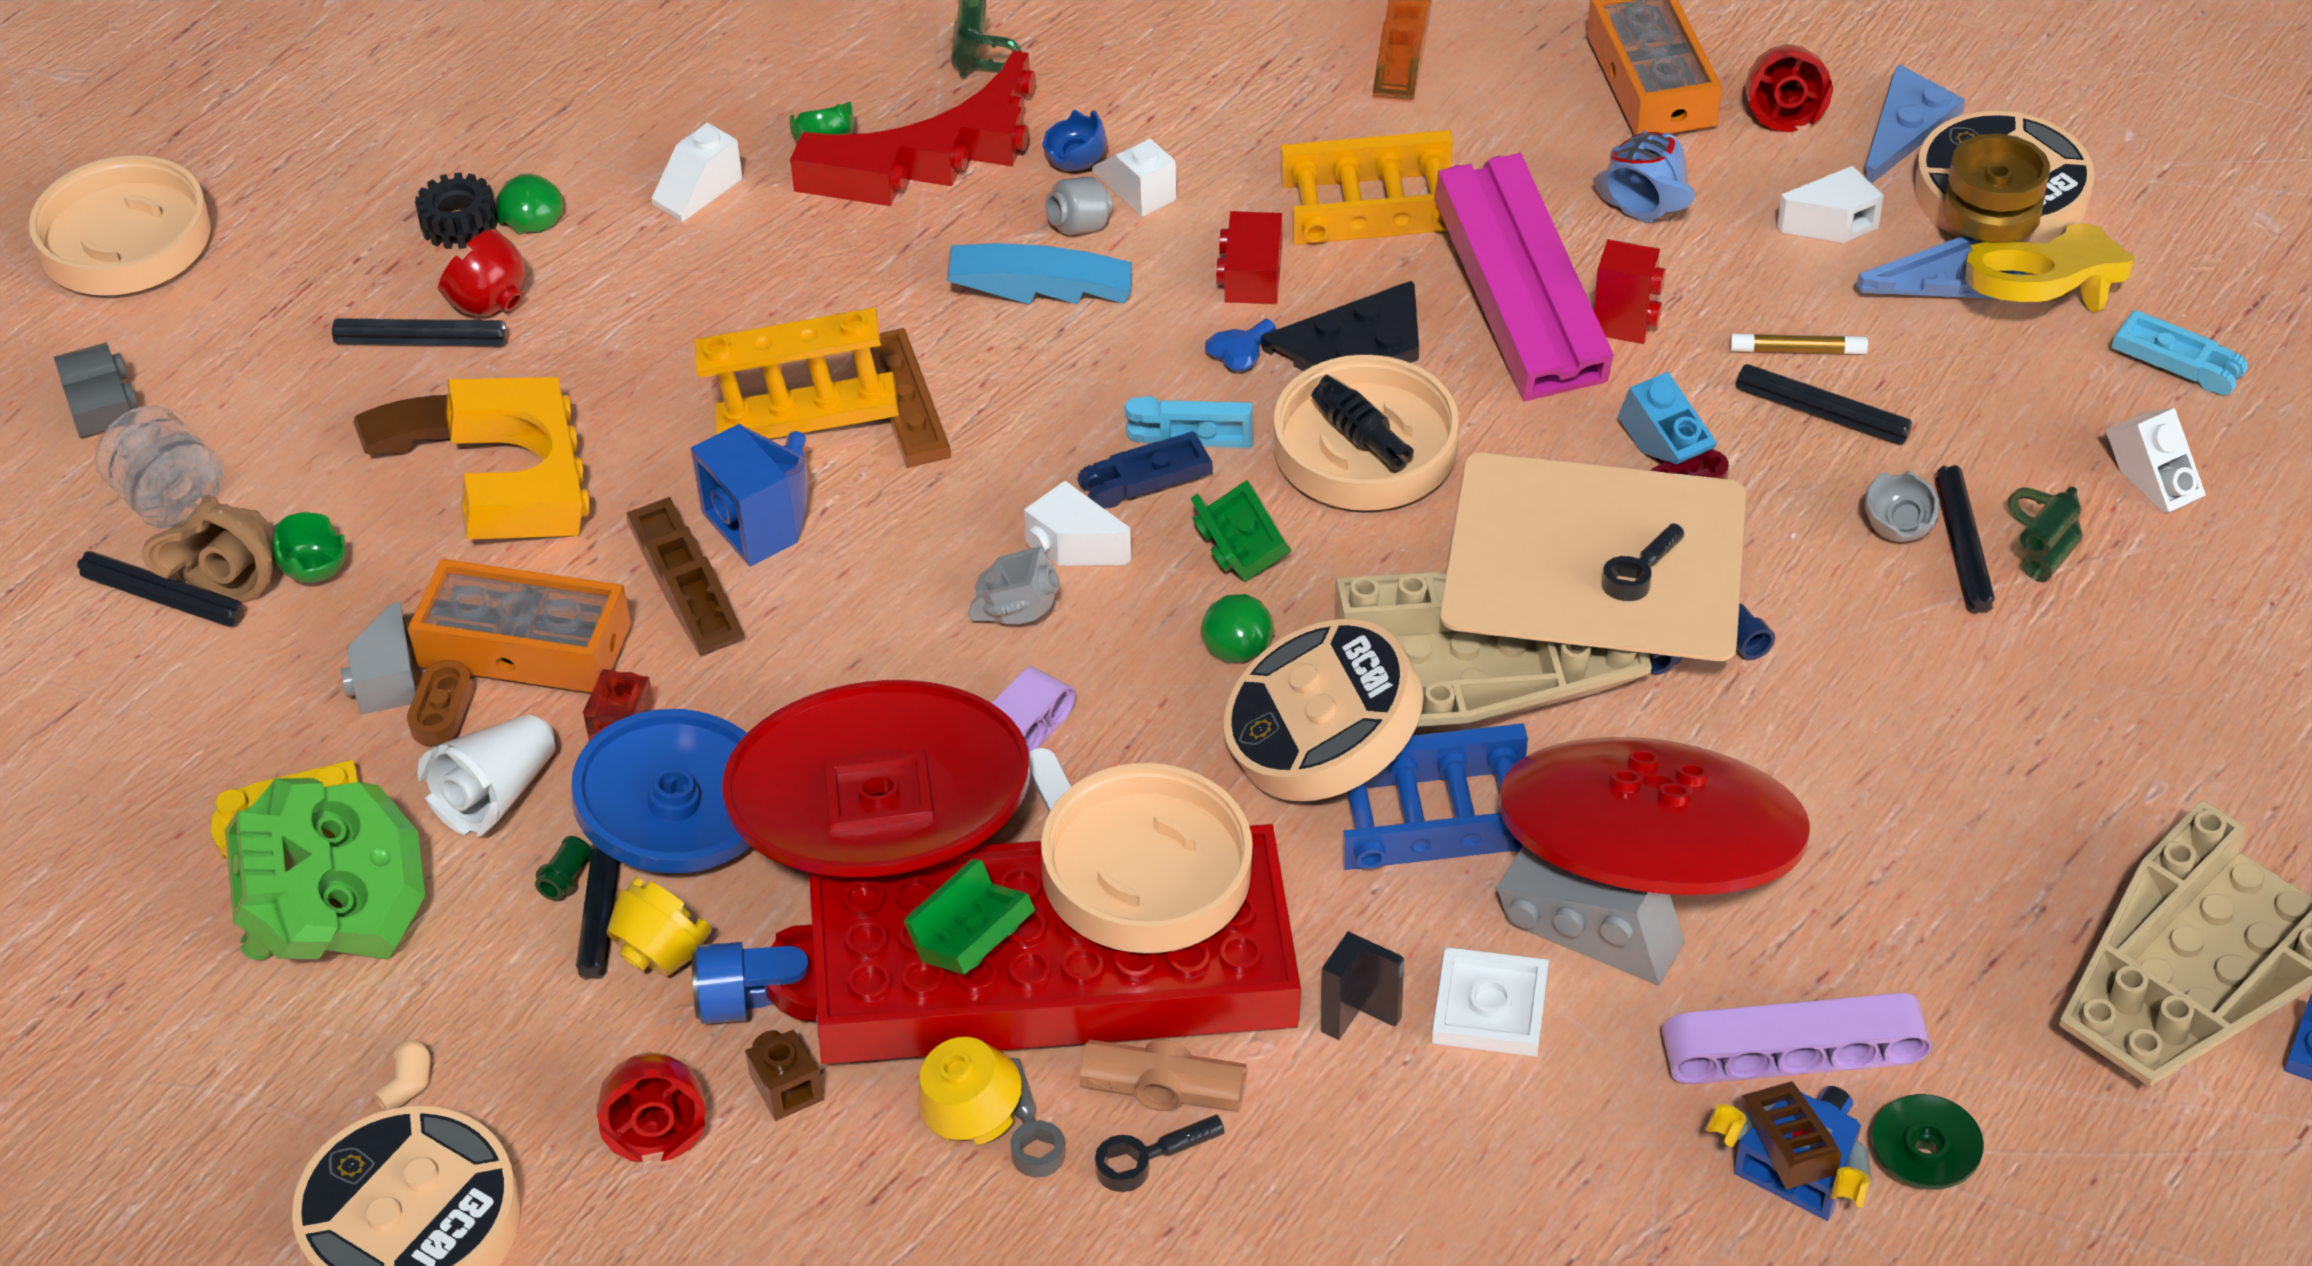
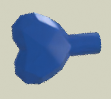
[1205,318,1276,372]

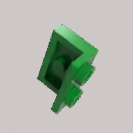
[1190,480,1292,582]
[904,859,1035,975]

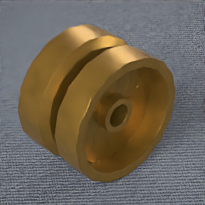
[1943,133,2051,243]

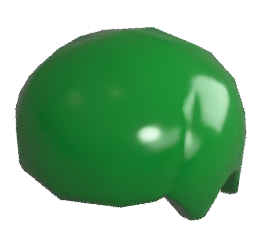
[790,102,854,142]
[497,173,563,235]
[272,512,346,583]
[1201,594,1275,663]

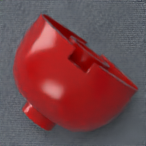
[1745,44,1833,132]
[438,229,525,318]
[596,1052,706,1162]

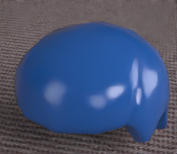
[1042,110,1107,171]

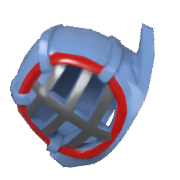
[1593,130,1695,223]

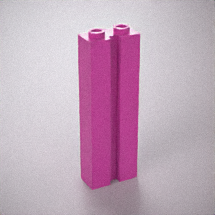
[1434,153,1614,402]

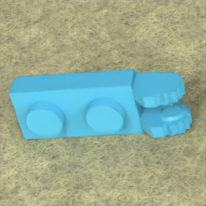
[2112,310,2248,396]
[1124,396,1254,448]

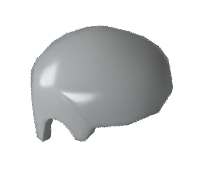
[1865,471,1940,542]

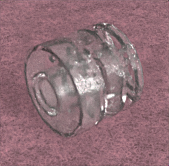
[95,405,223,529]

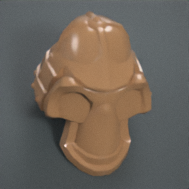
[142,494,275,603]

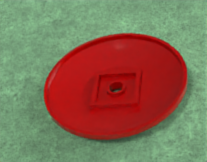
[722,680,1030,877]
[1499,737,1810,895]

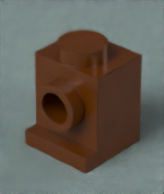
[745,1029,824,1121]

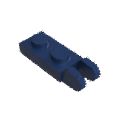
[1077,431,1213,509]

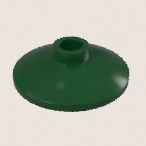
[1872,1094,1984,1189]

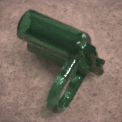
[951,0,1022,77]
[2008,487,2083,582]

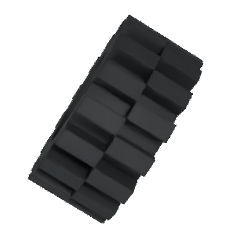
[415,172,498,249]

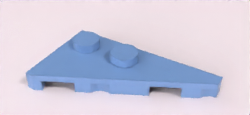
[1865,64,1965,183]
[1856,235,2026,299]

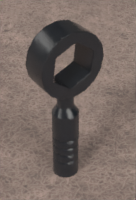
[1602,523,1684,601]
[1095,1114,1225,1192]

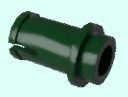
[535,836,591,900]

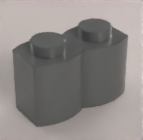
[54,342,138,438]

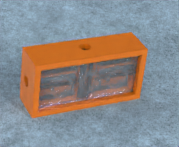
[1587,0,1722,135]
[408,559,631,694]

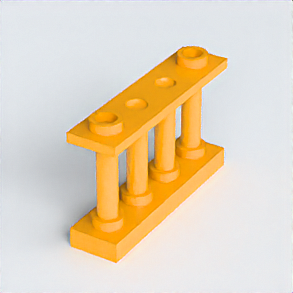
[1281,130,1453,245]
[694,307,899,439]

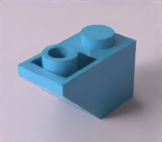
[1618,371,1717,464]

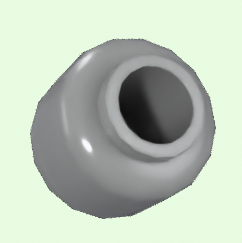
[1045,177,1113,235]

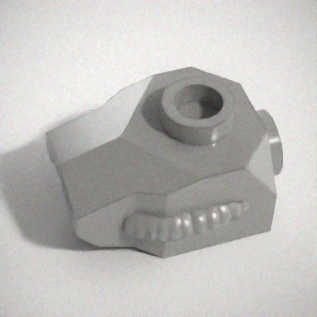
[968,546,1059,624]

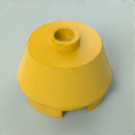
[606,876,712,976]
[918,1037,1022,1145]

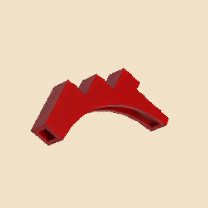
[790,51,1036,206]

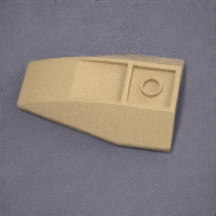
[1335,572,1652,727]
[2059,800,2312,1087]

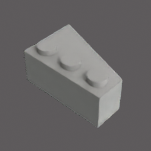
[1497,845,1685,986]

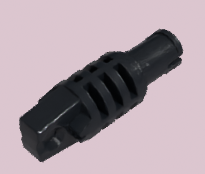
[1311,374,1414,471]

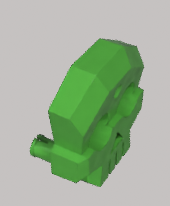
[225,778,425,960]

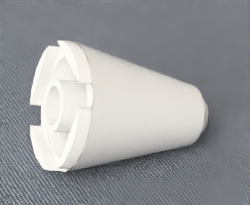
[417,714,555,836]

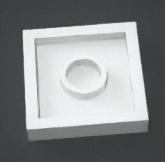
[1432,947,1549,1057]

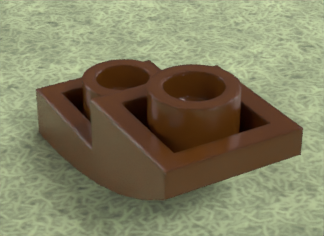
[353,395,450,454]

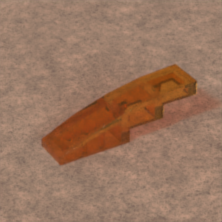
[1373,0,1432,100]

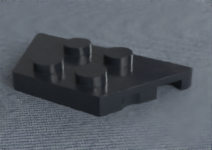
[1261,280,1419,371]

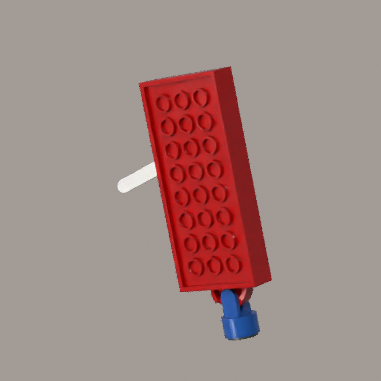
[692,748,1301,1064]

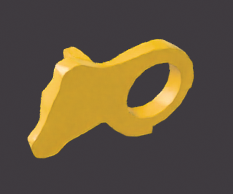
[1965,223,2135,313]

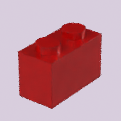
[1216,211,1282,304]
[1594,239,1666,344]

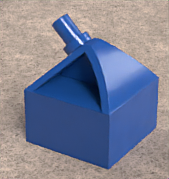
[691,424,808,567]

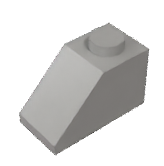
[341,602,417,714]

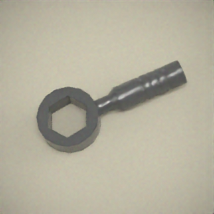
[1010,1058,1065,1178]

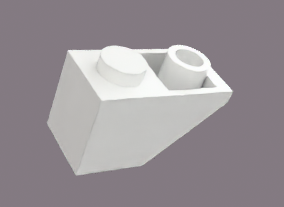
[1777,166,1884,243]
[2105,408,2206,513]

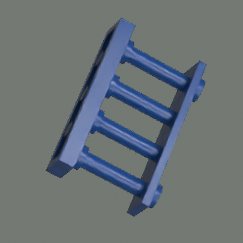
[1343,723,1528,870]

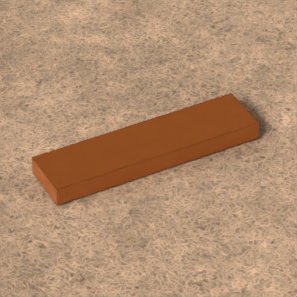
[870,328,951,468]

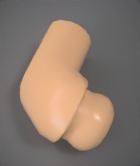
[372,1040,430,1111]

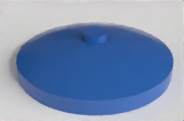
[572,709,751,873]

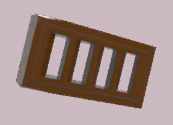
[1741,1081,1842,1190]

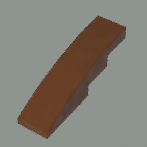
[626,497,744,655]

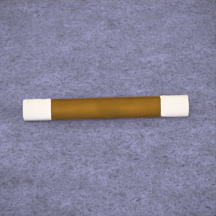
[1730,333,1868,355]

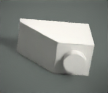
[652,123,743,222]
[1092,138,1177,217]
[1024,481,1132,566]

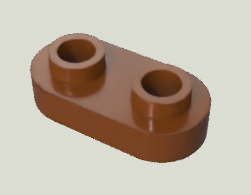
[407,660,473,746]

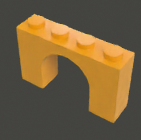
[446,377,589,539]

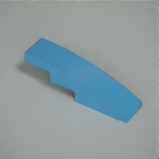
[947,243,1132,304]

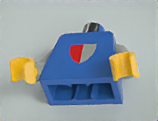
[1705,1086,1872,1221]

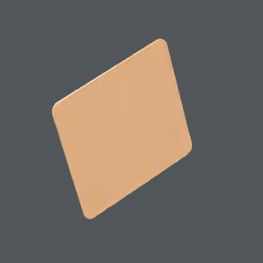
[1440,453,1746,661]

